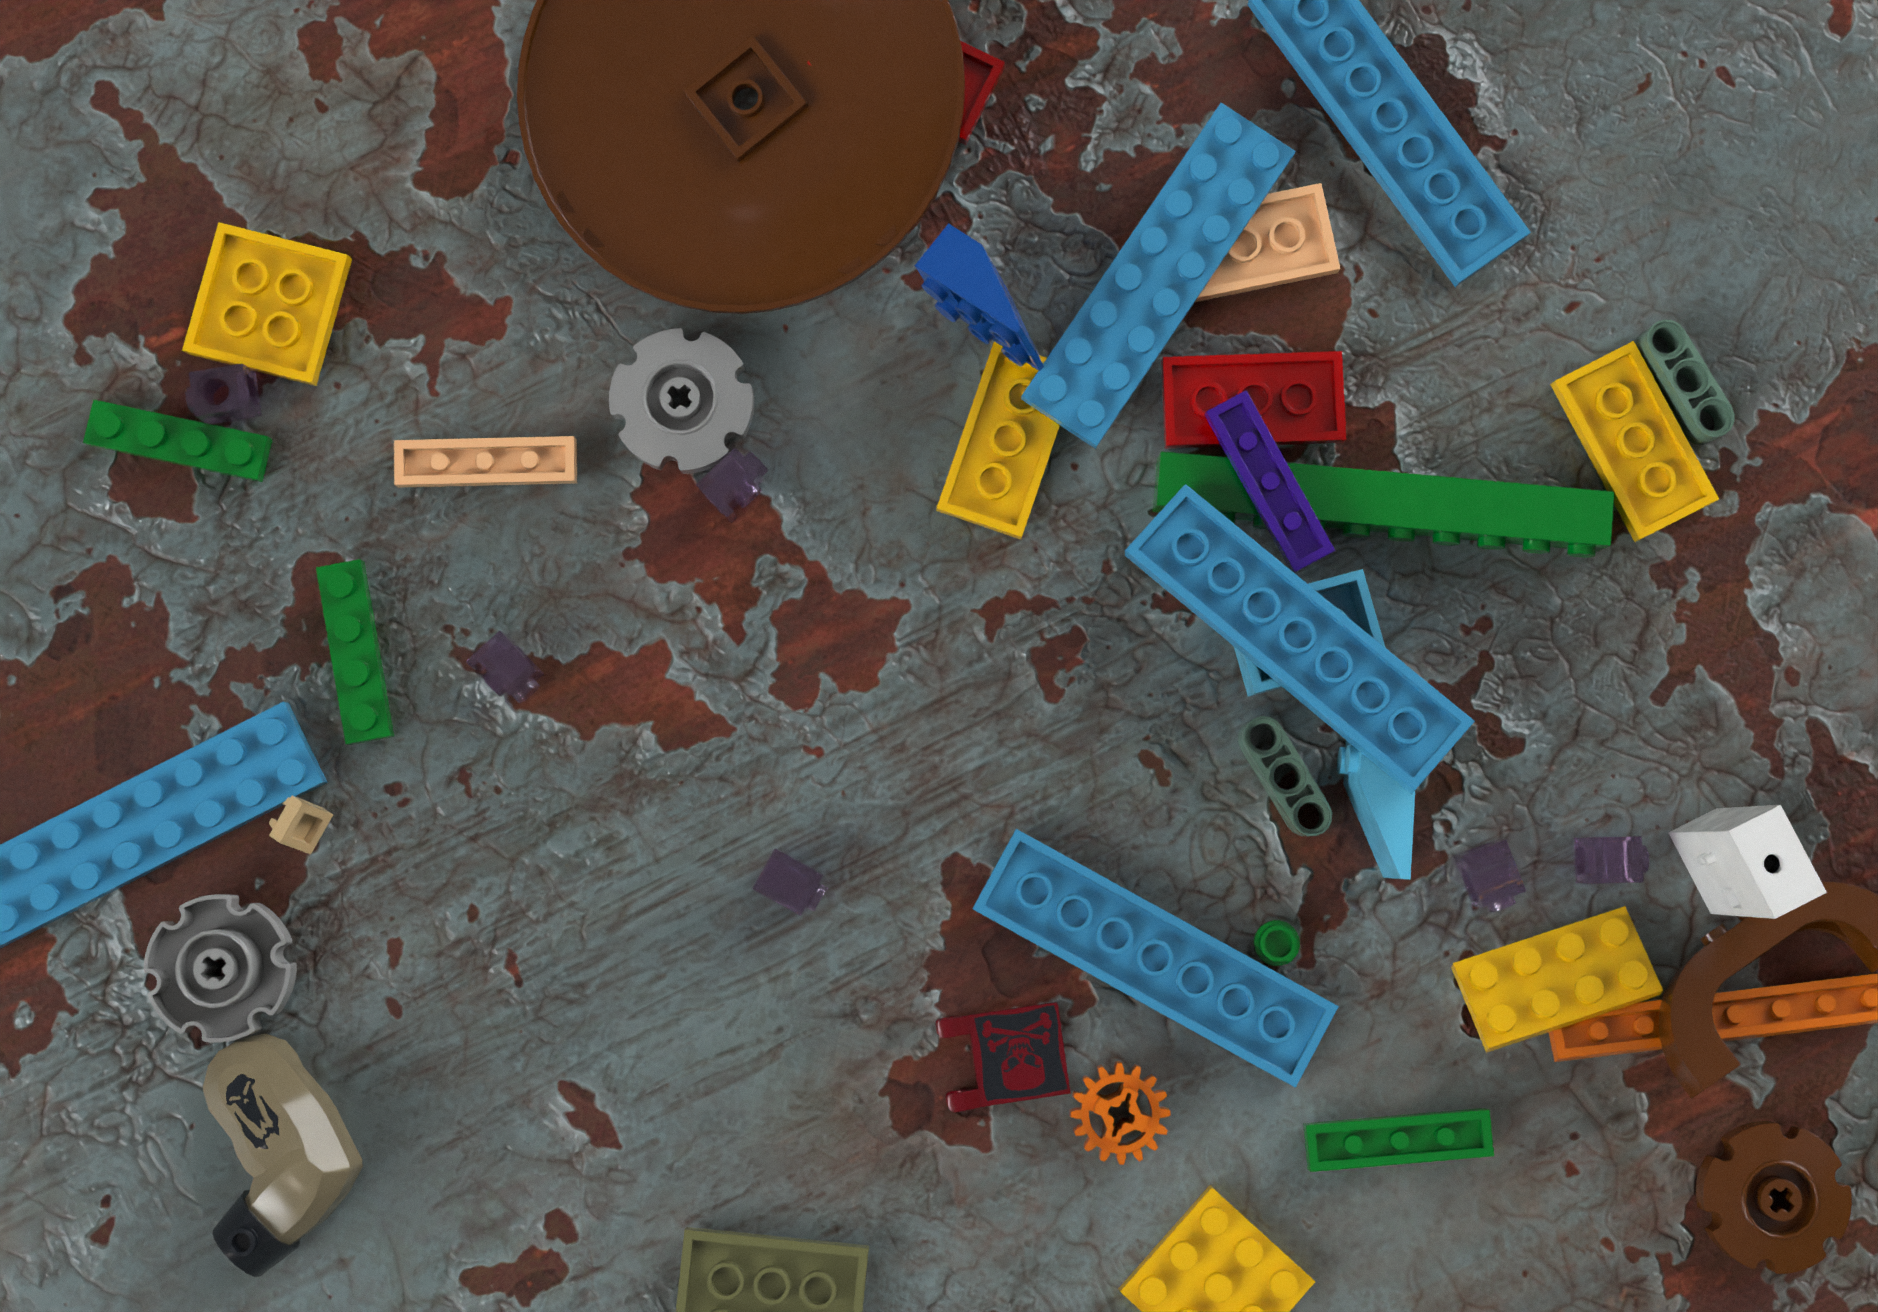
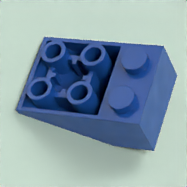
[914,223,1044,371]

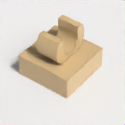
[269,796,333,854]

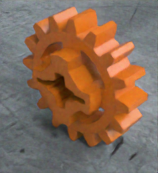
[1069,1061,1171,1165]

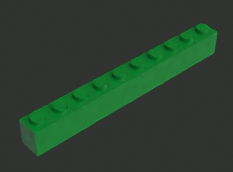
[1153,451,1614,558]

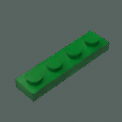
[83,399,273,482]
[316,559,394,745]
[1303,1108,1494,1172]

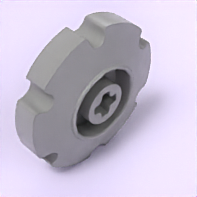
[609,328,755,474]
[144,894,297,1043]

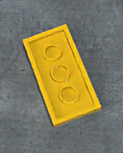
[1550,341,1719,542]
[936,342,1060,539]
[1451,906,1663,1053]

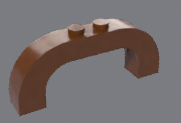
[1659,882,1878,1099]

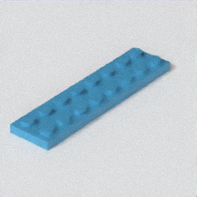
[1247,0,1531,287]
[1021,103,1296,449]
[1125,484,1475,794]
[0,701,328,948]
[972,829,1339,1088]

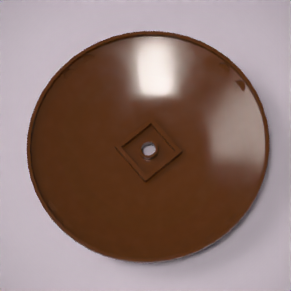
[517,0,965,314]

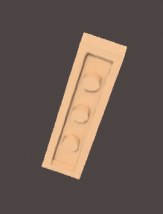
[394,436,577,488]

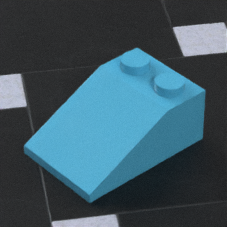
[1337,740,1415,880]

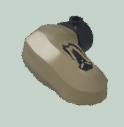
[203,1033,363,1277]

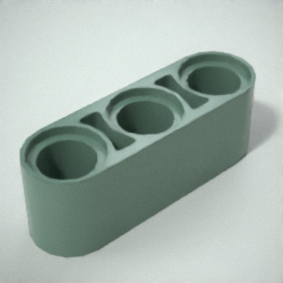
[1635,320,1735,445]
[1238,716,1332,837]

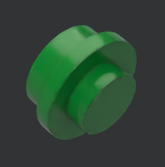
[1253,920,1300,966]

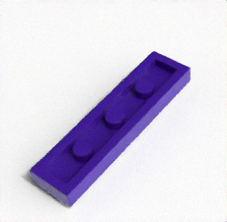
[1204,390,1335,573]

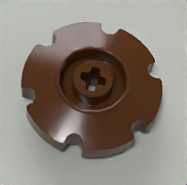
[1696,1121,1852,1274]

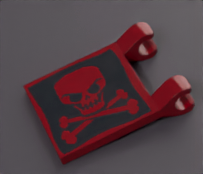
[935,1002,1071,1112]

